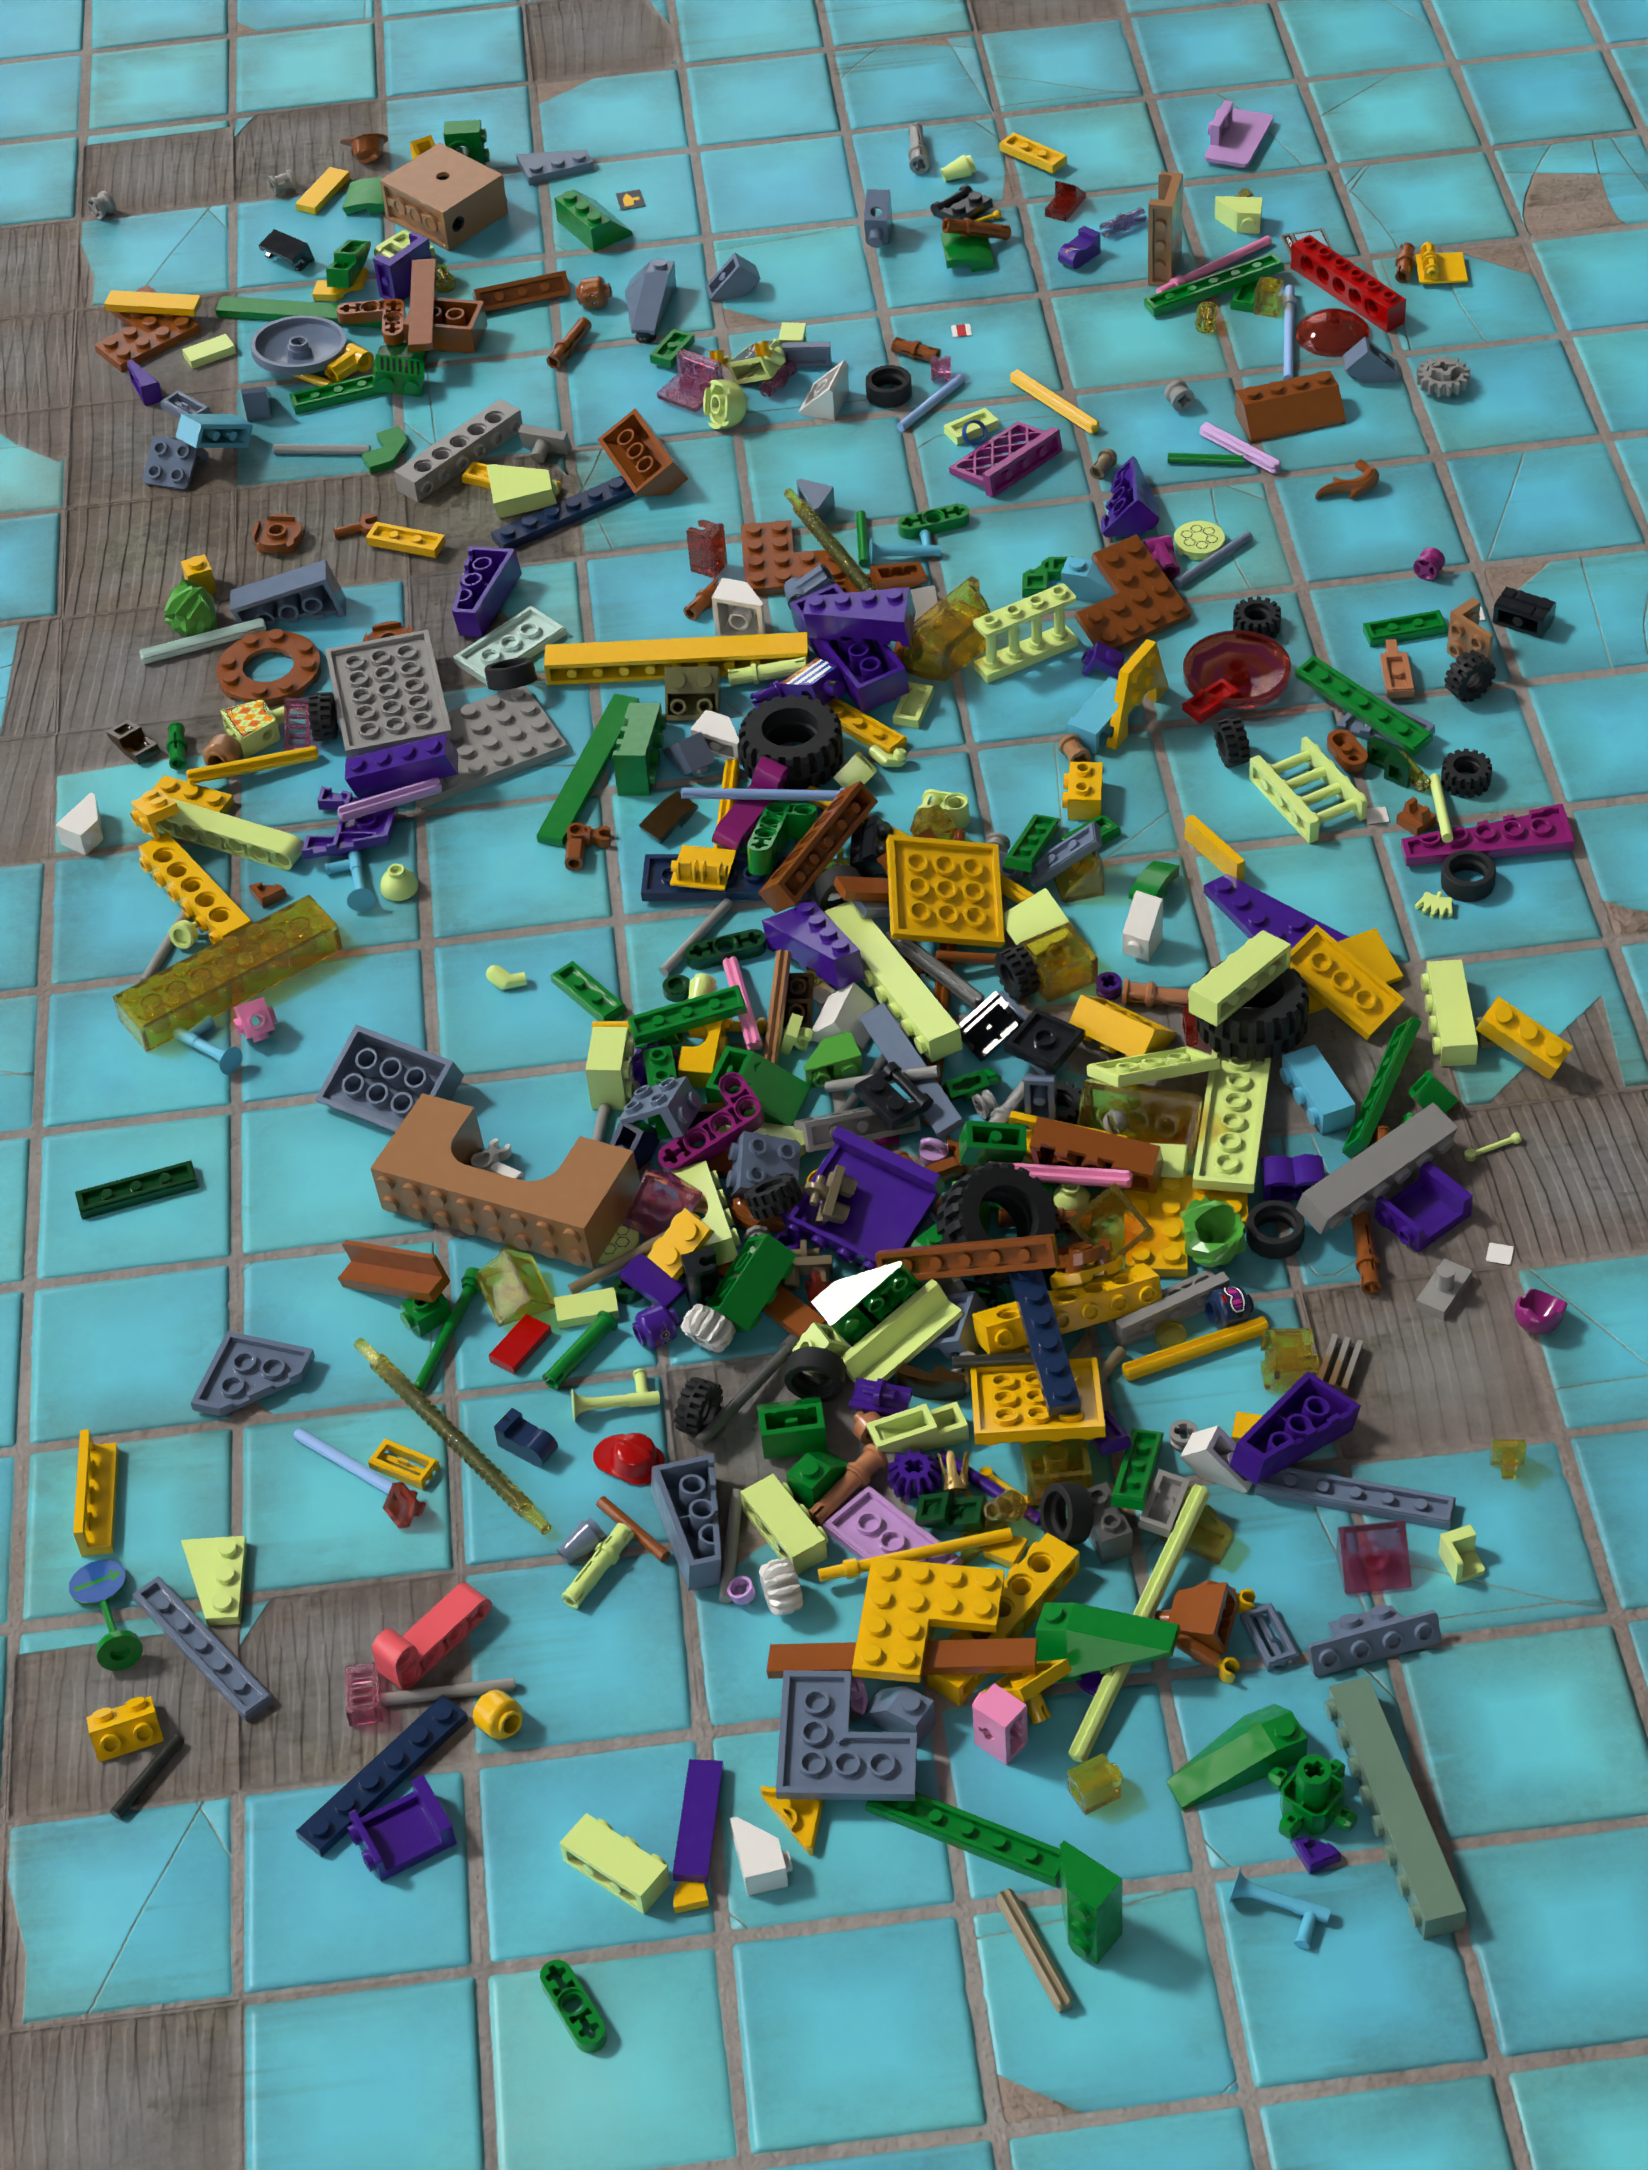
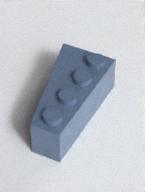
[230,560,346,625]
[651,1453,721,1591]

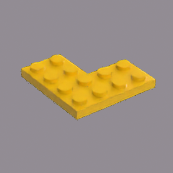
[1125,1175,1248,1277]
[852,1557,1005,1683]

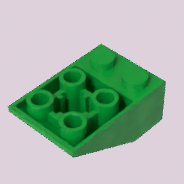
[705,1045,811,1126]
[811,1261,923,1347]

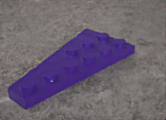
[1204,874,1349,949]

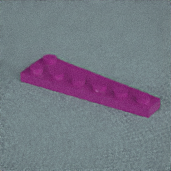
[1401,804,1575,866]

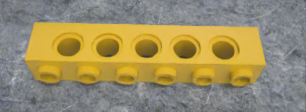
[138,832,256,956]
[972,1263,1162,1354]
[927,1533,1080,1706]

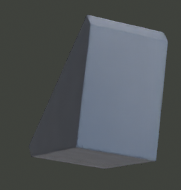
[241,387,272,422]
[796,479,835,527]

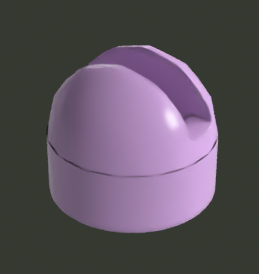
[727,1576,756,1605]

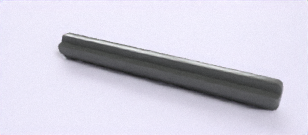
[885,931,985,1009]

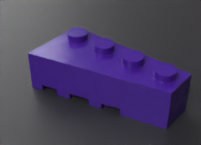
[762,901,865,989]
[1229,1371,1361,1485]

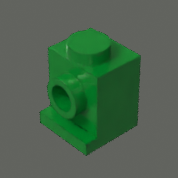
[400,1293,450,1337]

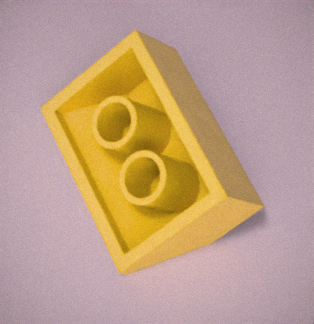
[1069,994,1177,1058]

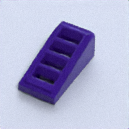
[127,360,163,406]

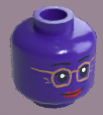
[632,1303,680,1349]

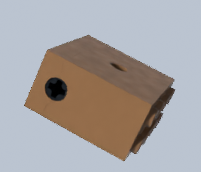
[380,143,508,251]

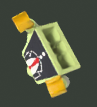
[709,339,786,385]

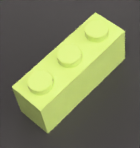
[740,1474,829,1575]
[560,1813,670,1914]

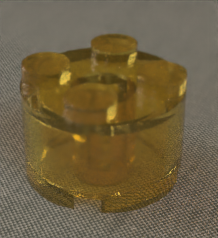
[1260,1328,1319,1392]

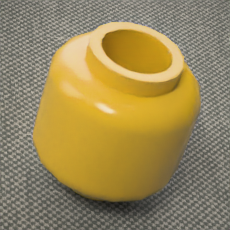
[473,1690,523,1740]

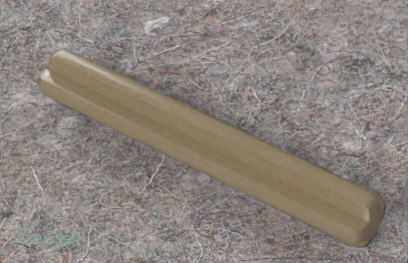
[996,1889,1073,2013]

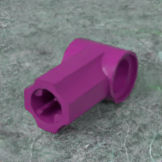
[1143,535,1180,581]

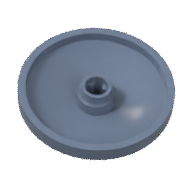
[250,315,347,375]

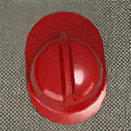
[593,1433,665,1485]

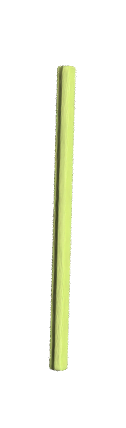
[1068,1484,1210,1763]

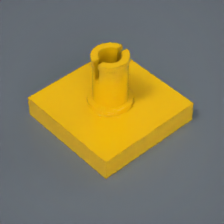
[978,1659,1072,1724]

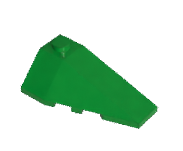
[1035,1602,1181,1682]
[1167,1704,1308,1811]

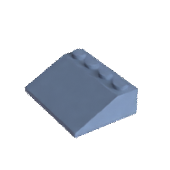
[315,1025,464,1132]

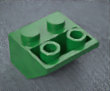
[756,1397,828,1459]

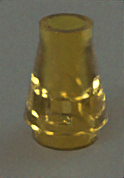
[984,1490,1027,1522]

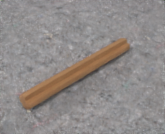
[763,949,792,1065]

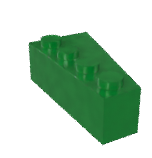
[612,702,667,796]

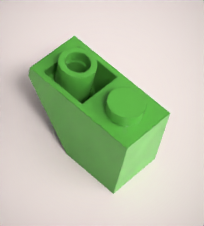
[804,1031,863,1089]

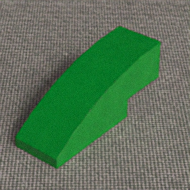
[326,240,371,288]

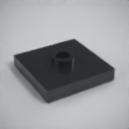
[1004,1008,1085,1074]

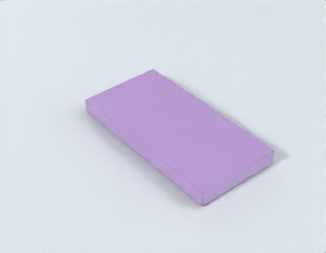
[822,1485,962,1565]

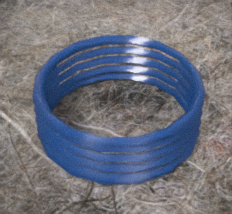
[962,420,987,445]

